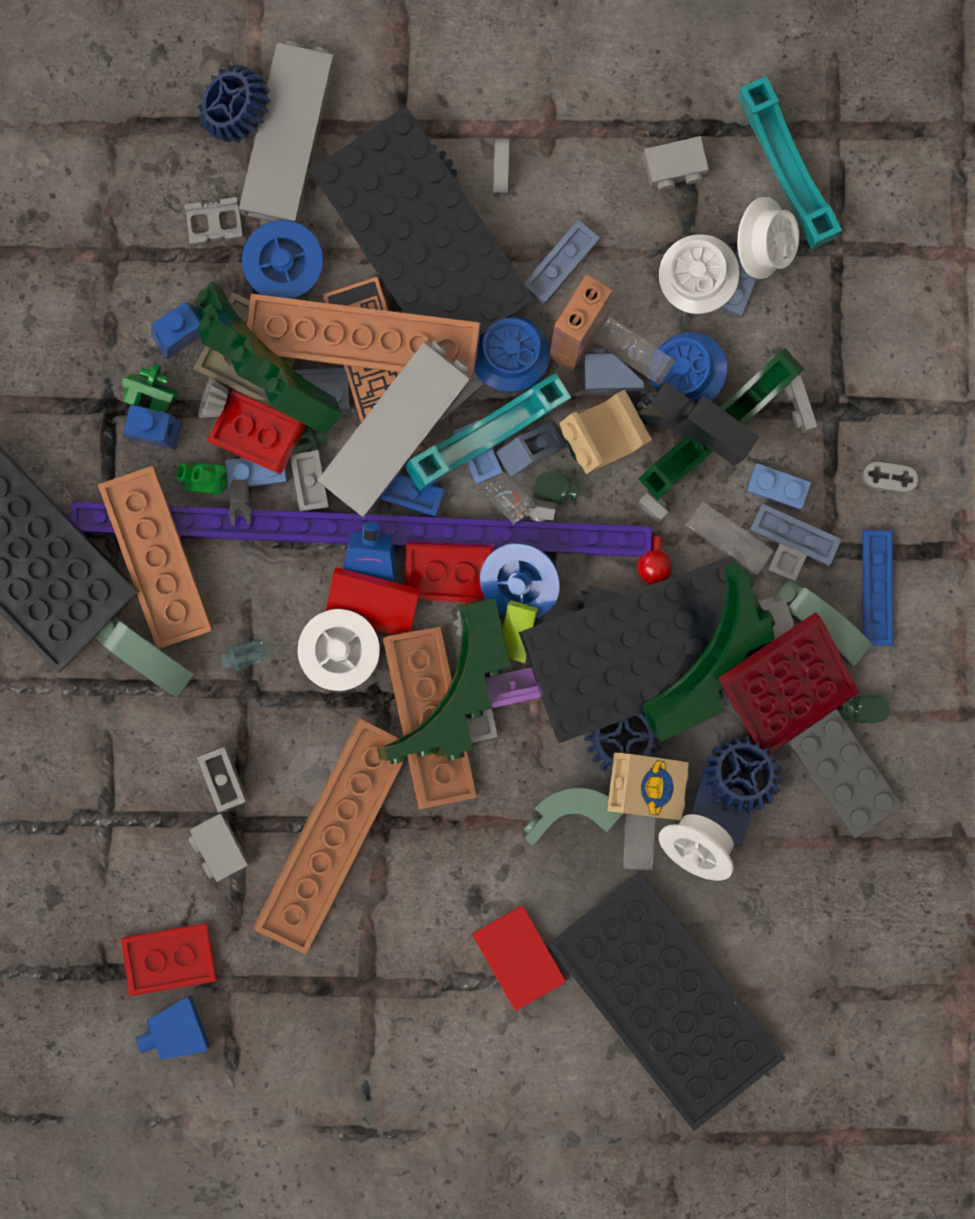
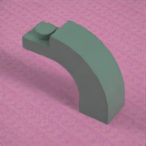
[775,580,872,667]
[95,617,194,698]
[523,788,623,846]

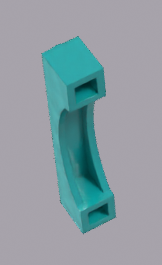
[737,76,842,250]
[405,373,571,491]

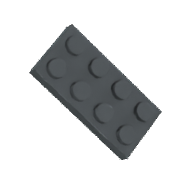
[787,709,903,839]

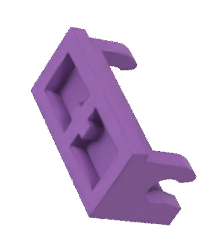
[485,667,542,709]

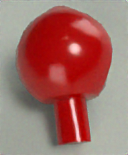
[637,537,672,585]

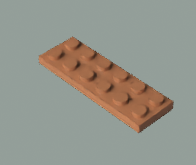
[98,465,213,649]
[383,627,477,810]

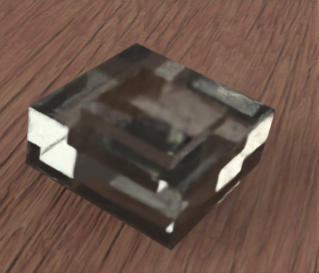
[556,552,586,583]

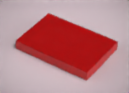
[207,390,306,475]
[405,541,494,602]
[326,567,420,635]
[472,905,566,1011]
[120,923,218,996]

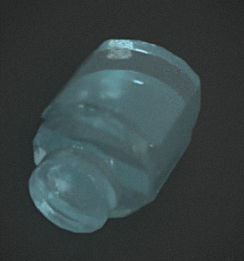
[220,640,267,672]

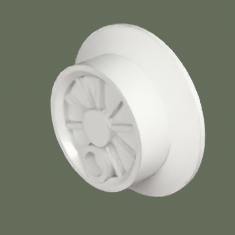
[738,197,799,279]
[659,235,740,314]
[298,609,379,691]
[659,814,734,881]

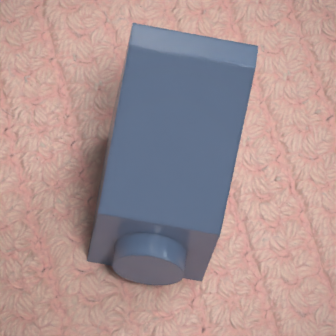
[584,349,644,393]
[496,422,567,477]

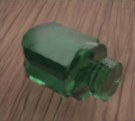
[292,426,327,454]
[535,472,580,504]
[843,695,890,724]

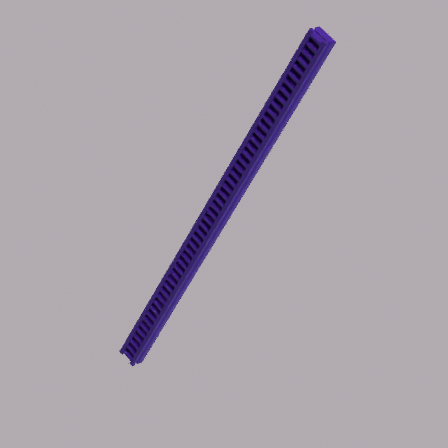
[71,502,652,557]

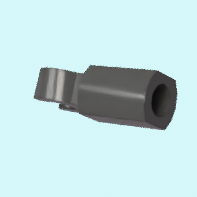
[229,480,252,525]

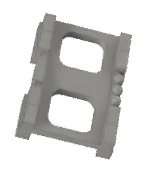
[184,197,243,246]

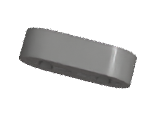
[493,138,509,193]
[862,462,918,493]

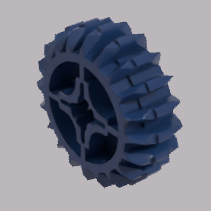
[197,64,271,143]
[584,713,662,775]
[703,736,782,815]

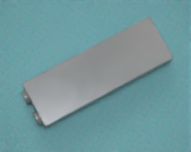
[239,41,335,223]
[317,340,474,517]

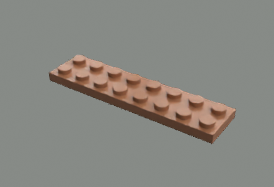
[247,294,481,382]
[253,719,407,955]

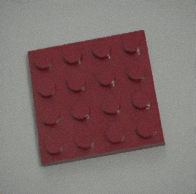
[718,612,860,755]

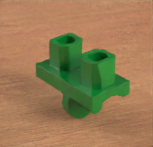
[121,363,179,413]
[175,462,227,495]

